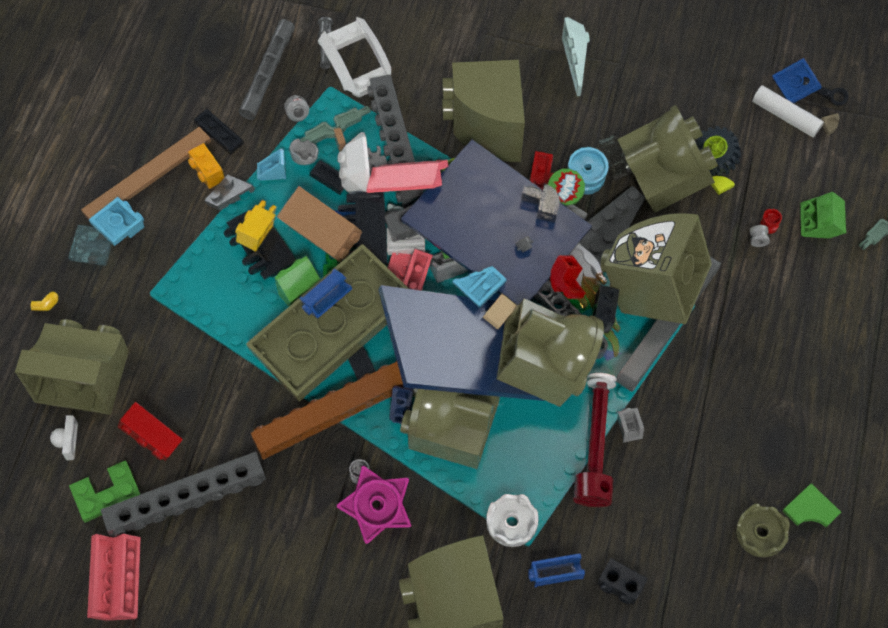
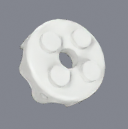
[486,494,538,547]

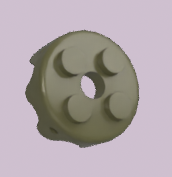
[736,504,790,558]

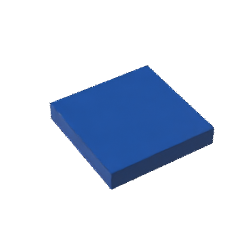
[772,58,822,103]

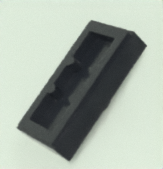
[309,160,345,195]

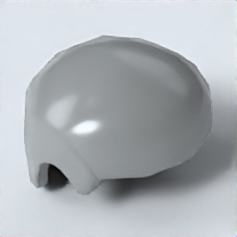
[290,139,319,165]

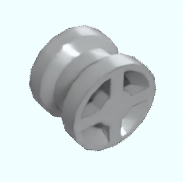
[749,225,770,247]

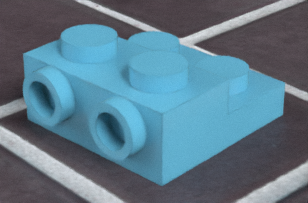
[89,197,144,246]

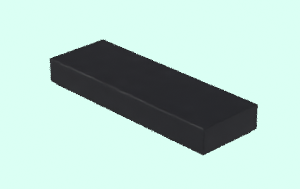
[194,109,244,155]

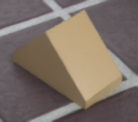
[483,294,517,329]

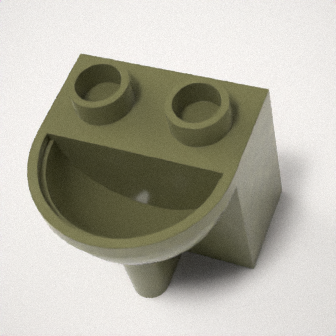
[618,105,718,213]
[497,298,604,407]
[400,388,500,469]

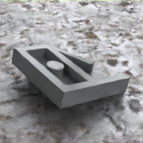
[204,174,255,211]

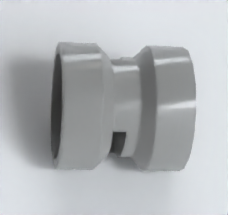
[349,459,369,484]

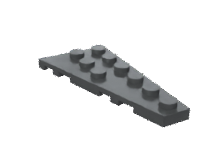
[580,186,645,287]

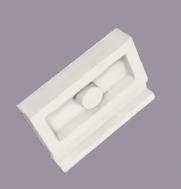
[387,228,425,255]

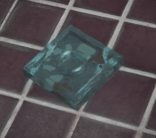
[68,225,112,266]

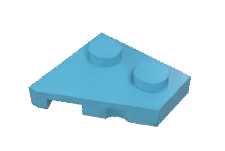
[452,266,507,308]

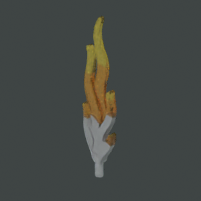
[569,243,621,358]

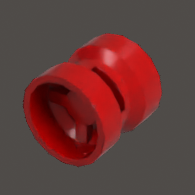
[760,209,782,234]

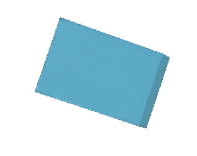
[257,148,286,180]

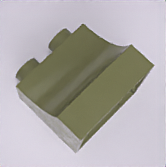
[15,319,129,415]

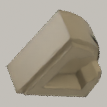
[821,113,840,135]

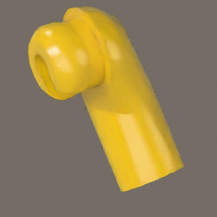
[31,292,58,311]

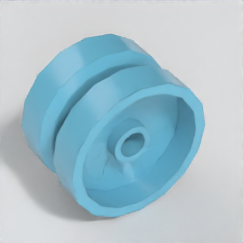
[567,147,609,195]

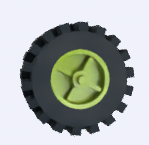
[695,126,741,176]

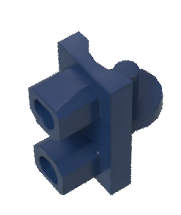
[389,386,413,424]

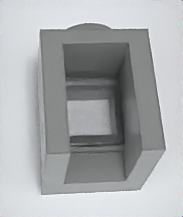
[617,408,644,443]

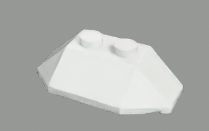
[338,132,370,194]

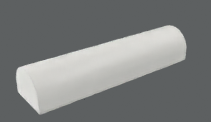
[752,85,824,138]

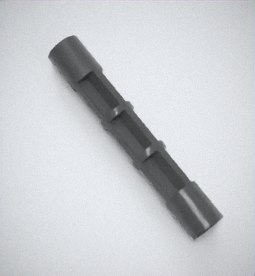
[238,19,295,120]

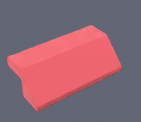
[366,160,448,193]
[387,249,433,291]
[87,534,140,621]

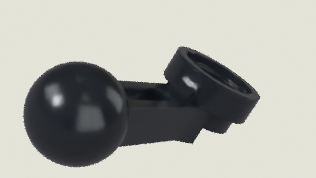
[801,77,849,106]

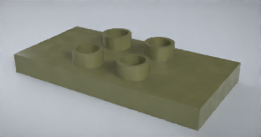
[246,244,409,402]

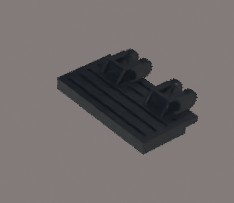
[338,192,388,265]
[223,208,296,280]

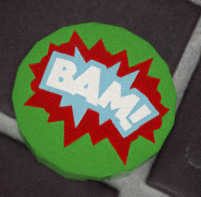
[548,169,585,206]

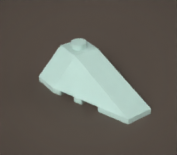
[562,17,589,96]

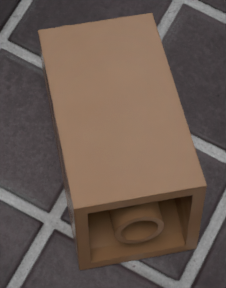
[277,186,362,263]

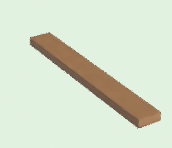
[81,127,211,220]

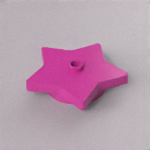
[336,466,411,544]

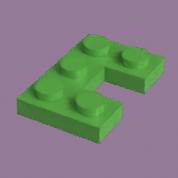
[69,460,141,523]

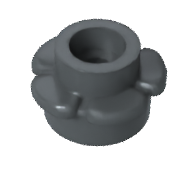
[515,236,534,253]

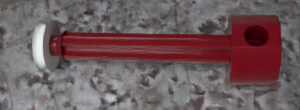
[573,373,617,507]

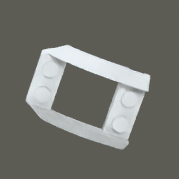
[318,17,391,97]

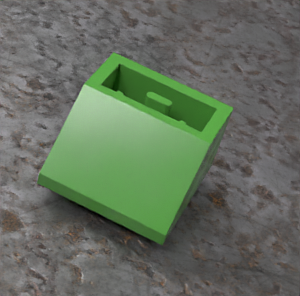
[800,192,846,238]
[275,256,321,307]

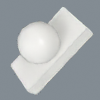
[50,416,78,460]

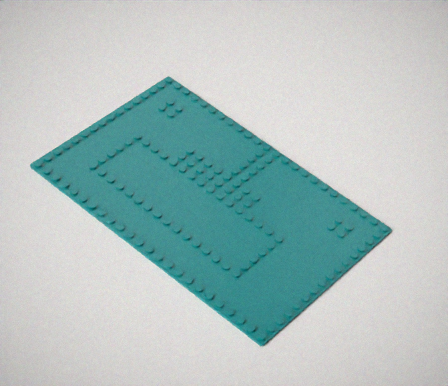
[150,87,695,546]

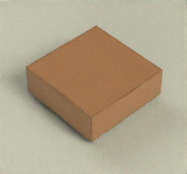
[334,128,346,152]

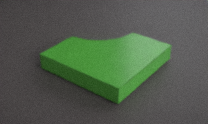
[783,484,841,527]

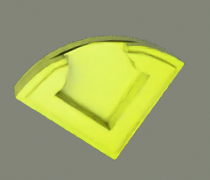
[711,176,735,195]

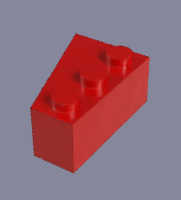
[118,402,183,461]

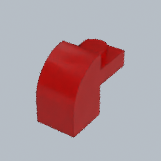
[550,255,586,299]

